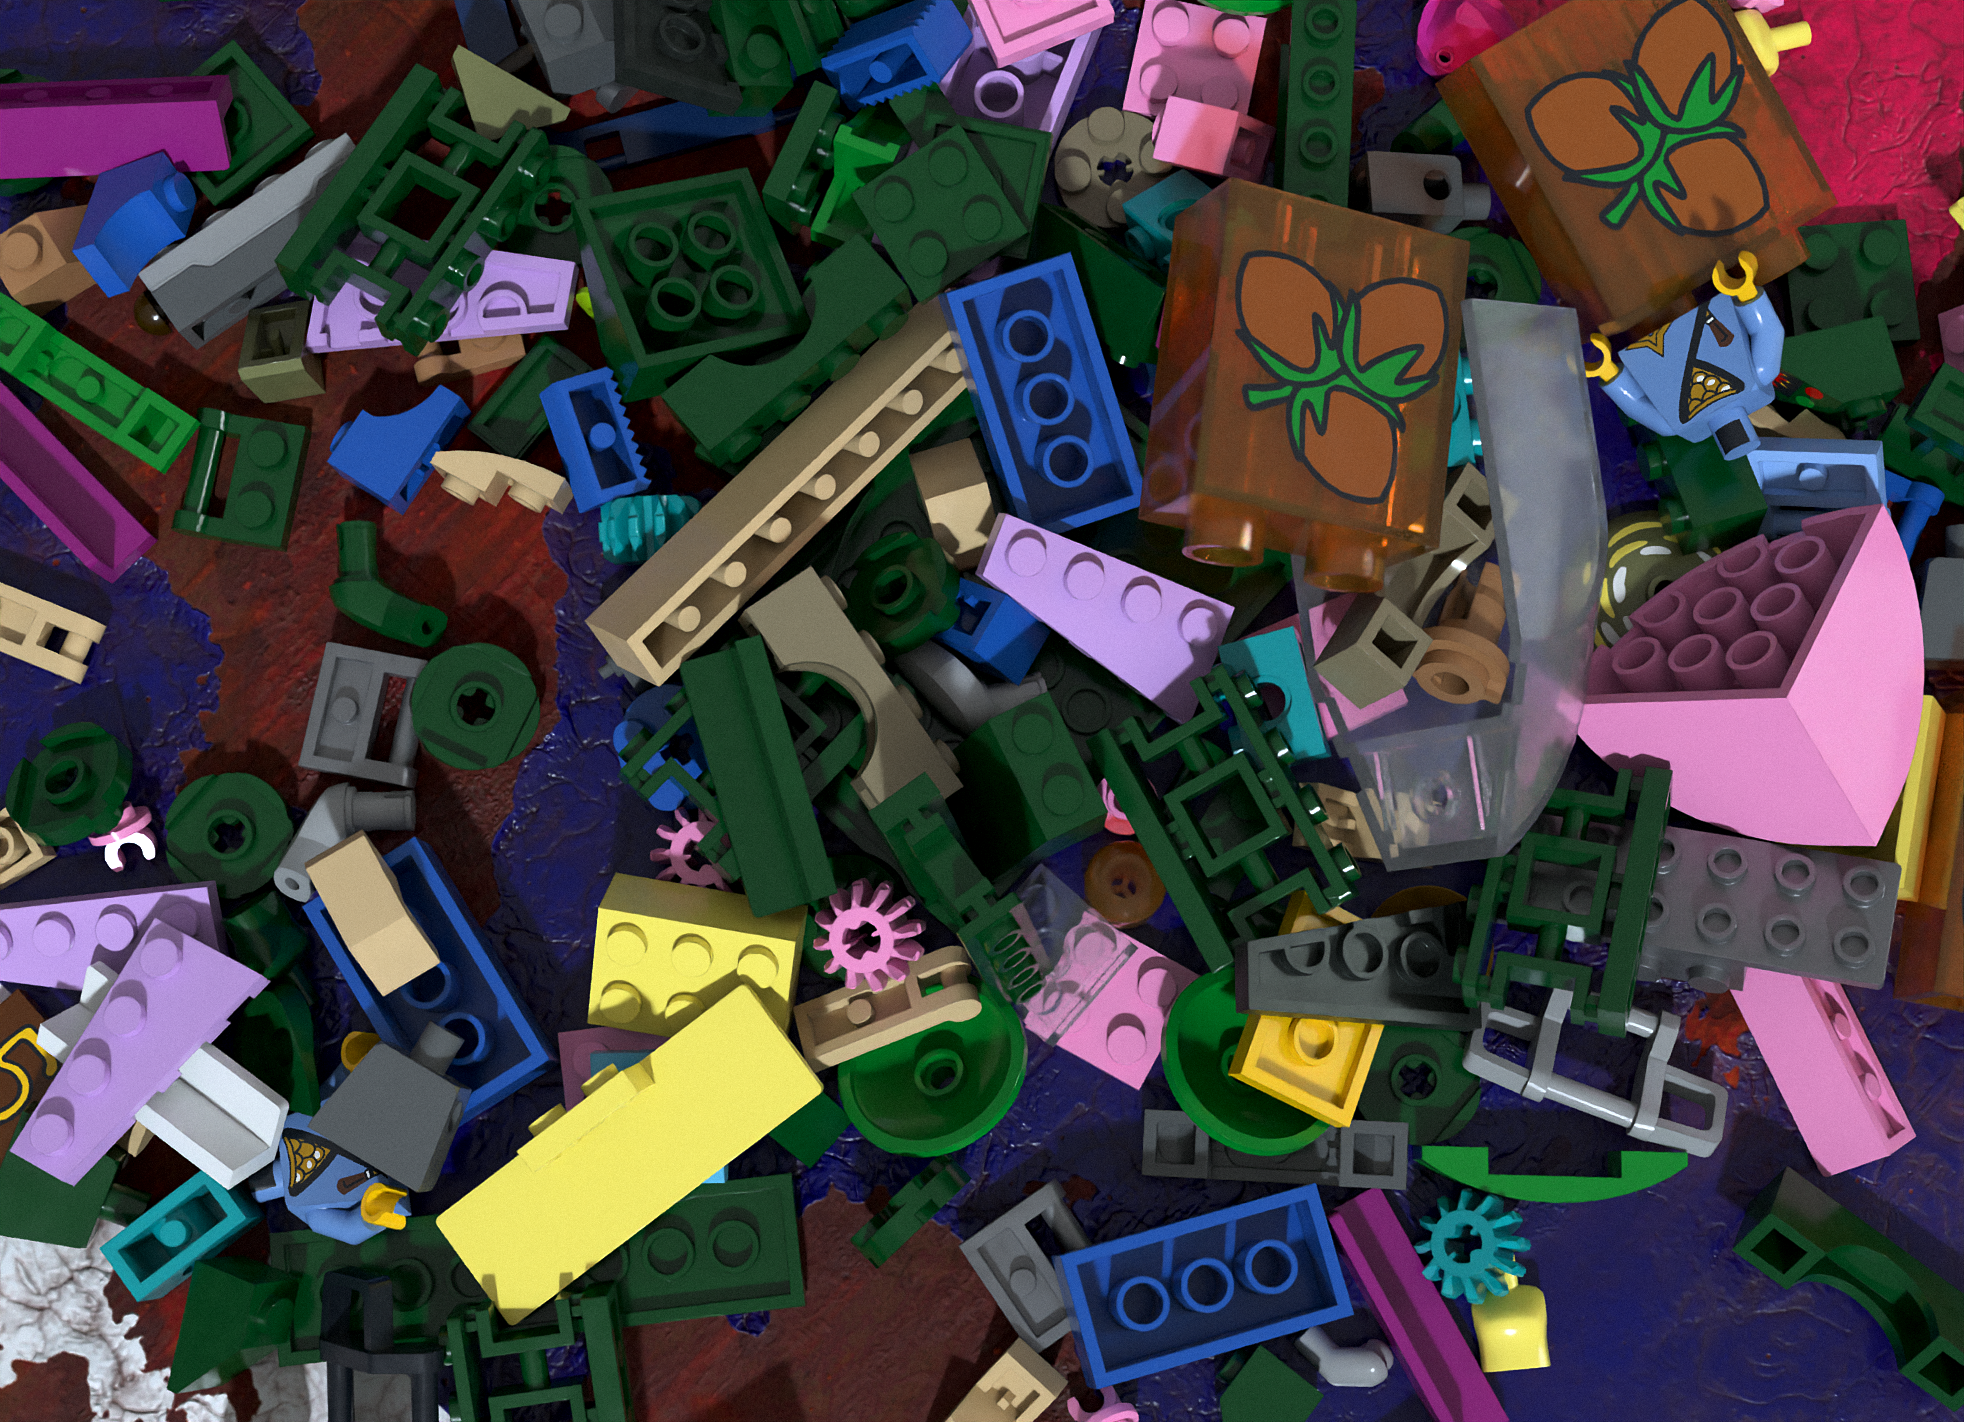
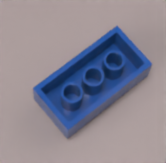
[937,252,1150,534]
[302,837,561,1127]
[1051,1183,1354,1389]

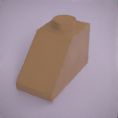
[0,205,96,317]

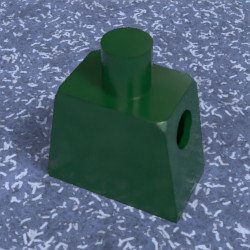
[0,1101,153,1248]

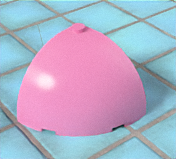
[1556,503,1924,846]

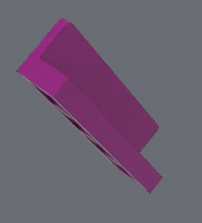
[0,75,233,179]
[0,379,158,584]
[1324,1188,1509,1422]

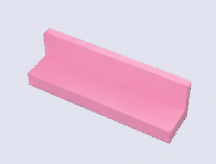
[1730,967,1916,1177]

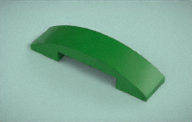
[0,292,201,475]
[1413,1146,1688,1203]

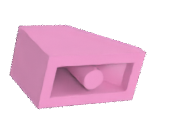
[1152,95,1277,189]

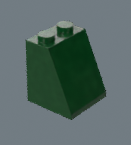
[945,691,1108,884]

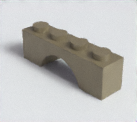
[1312,462,1515,710]
[737,566,963,811]

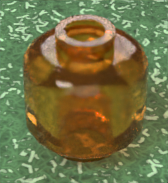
[1082,840,1167,929]

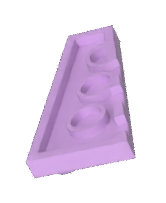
[305,231,579,354]
[975,513,1235,725]
[0,880,230,991]
[10,918,271,1186]

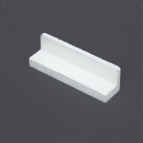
[36,961,289,1190]

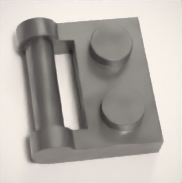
[298,642,428,790]
[959,1178,1092,1353]

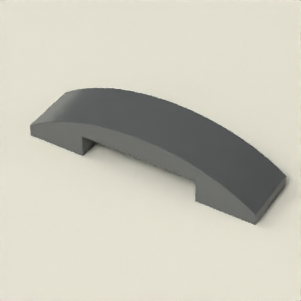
[1142,1109,1409,1190]

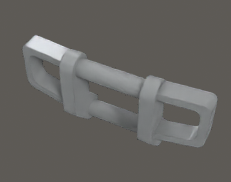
[1462,987,1728,1158]

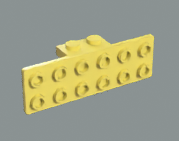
[436,984,824,1325]

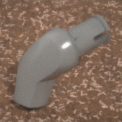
[894,639,1048,736]
[273,782,416,903]

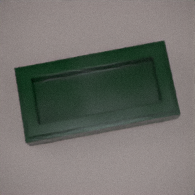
[467,332,594,461]

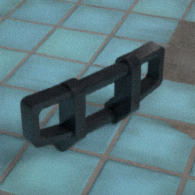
[319,1266,444,1422]

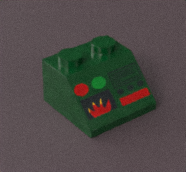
[1770,315,1905,437]

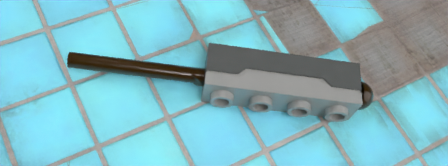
[133,41,539,350]

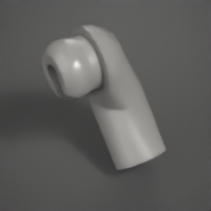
[1291,1325,1394,1387]

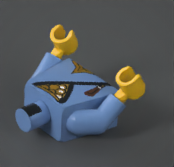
[1571,251,1785,461]
[248,1031,412,1245]

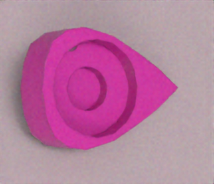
[1415,0,1547,85]

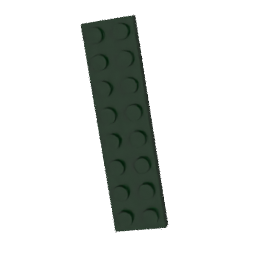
[269,1173,807,1367]

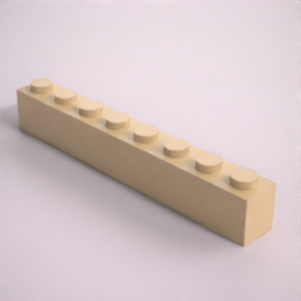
[585,287,967,687]

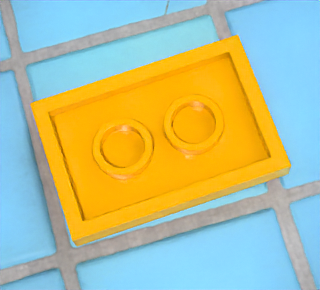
[1228,890,1384,1127]

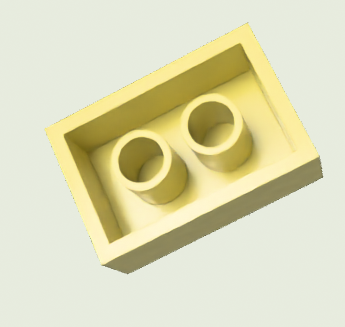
[587,873,808,1038]

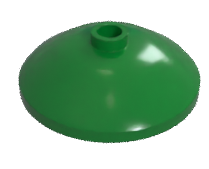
[1161,967,1330,1156]
[837,975,1028,1158]

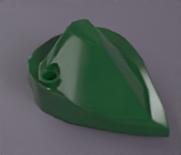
[233,984,321,1117]

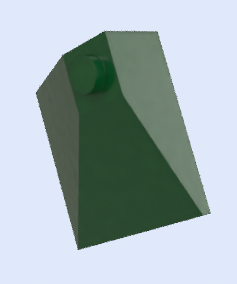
[570,167,812,404]

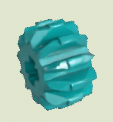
[598,495,702,566]
[1413,1188,1531,1304]

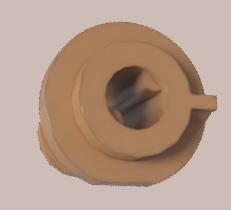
[1412,562,1516,705]

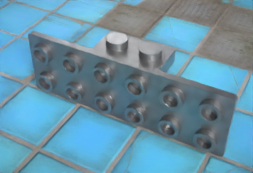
[1497,803,1902,993]

